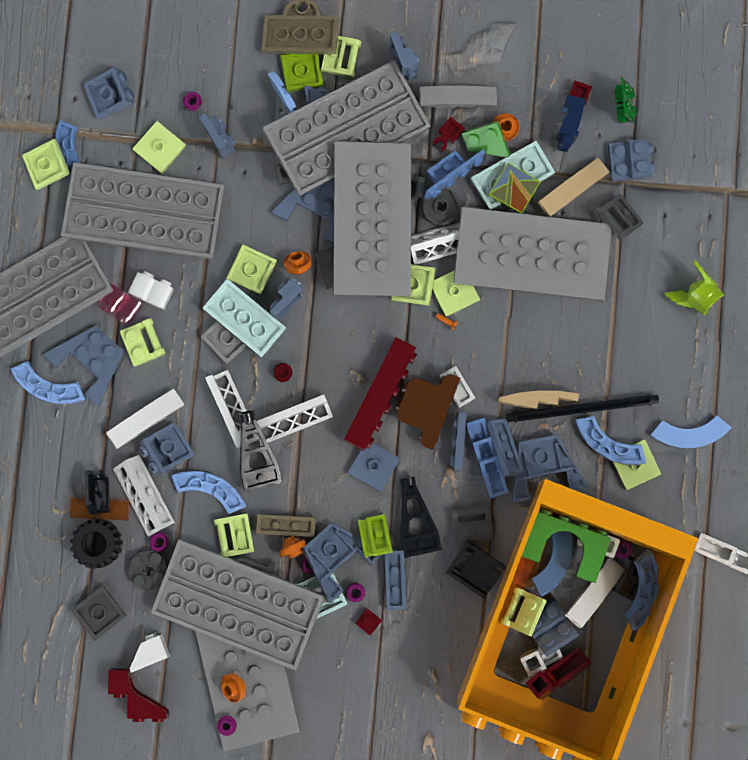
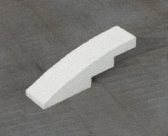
[106,389,184,449]
[694,533,748,575]
[565,558,625,629]

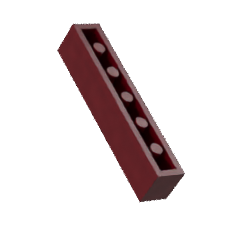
[343,337,417,452]

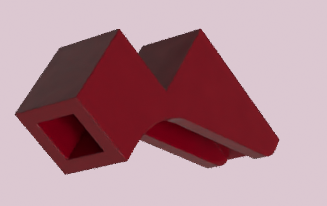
[526,648,592,700]
[108,668,169,722]

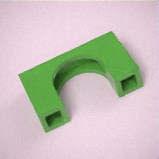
[521,509,611,583]

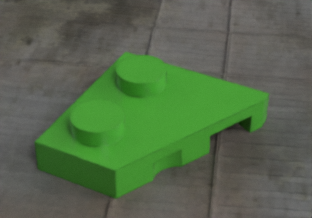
[462,121,510,157]

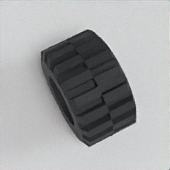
[70,519,123,569]

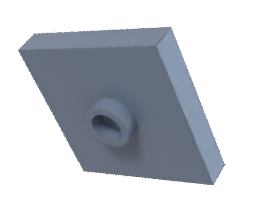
[348,443,400,492]

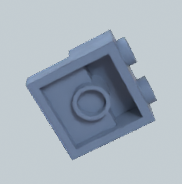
[389,32,420,80]
[83,67,135,119]
[200,113,236,159]
[608,139,655,182]
[270,277,304,321]
[139,422,195,476]
[532,600,579,657]

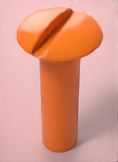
[435,313,458,331]

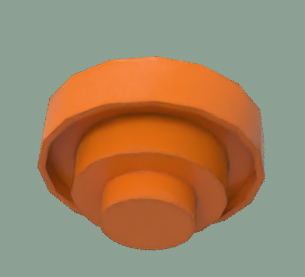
[493,113,520,142]
[283,251,312,275]
[279,536,307,559]
[221,673,246,703]

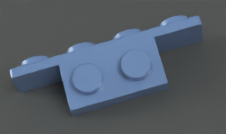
[424,149,486,200]

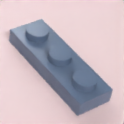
[450,412,466,471]
[486,419,524,477]
[385,550,406,610]

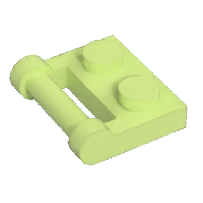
[321,36,362,79]
[120,318,166,367]
[213,513,255,557]
[500,587,547,637]

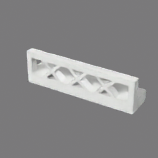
[411,222,460,265]
[205,370,259,449]
[257,395,333,443]
[113,455,175,537]

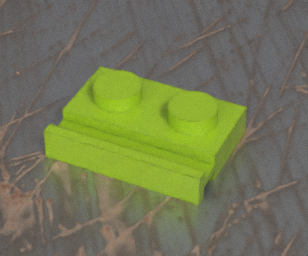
[358,514,393,558]

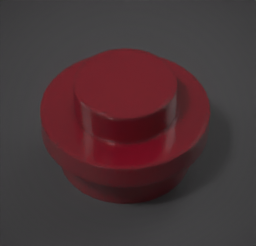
[273,363,293,382]

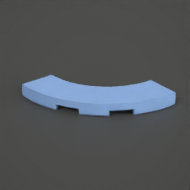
[268,71,296,114]
[10,361,86,404]
[650,415,732,448]
[575,416,646,465]
[171,471,247,514]

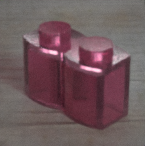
[97,283,143,324]

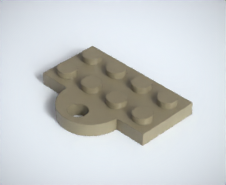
[261,0,339,54]

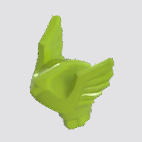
[664,260,725,316]

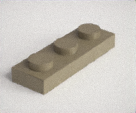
[256,514,316,537]

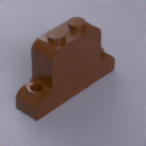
[395,374,461,450]

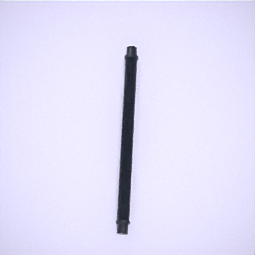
[506,394,659,423]

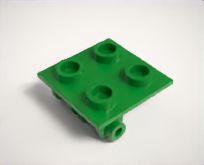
[614,77,637,123]

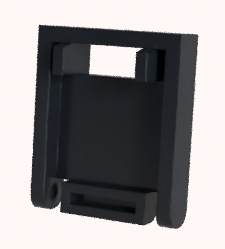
[446,540,506,599]

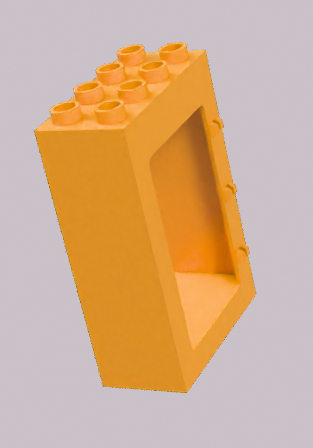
[456,479,699,760]

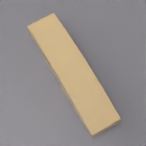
[538,158,609,217]
[497,391,579,410]

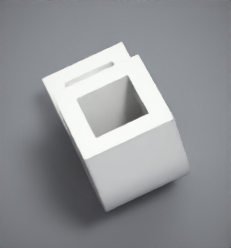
[520,646,563,677]

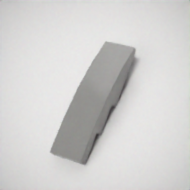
[419,85,497,109]

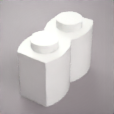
[128,271,174,310]

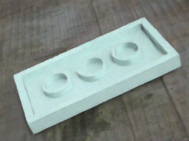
[471,141,555,210]
[203,279,287,357]

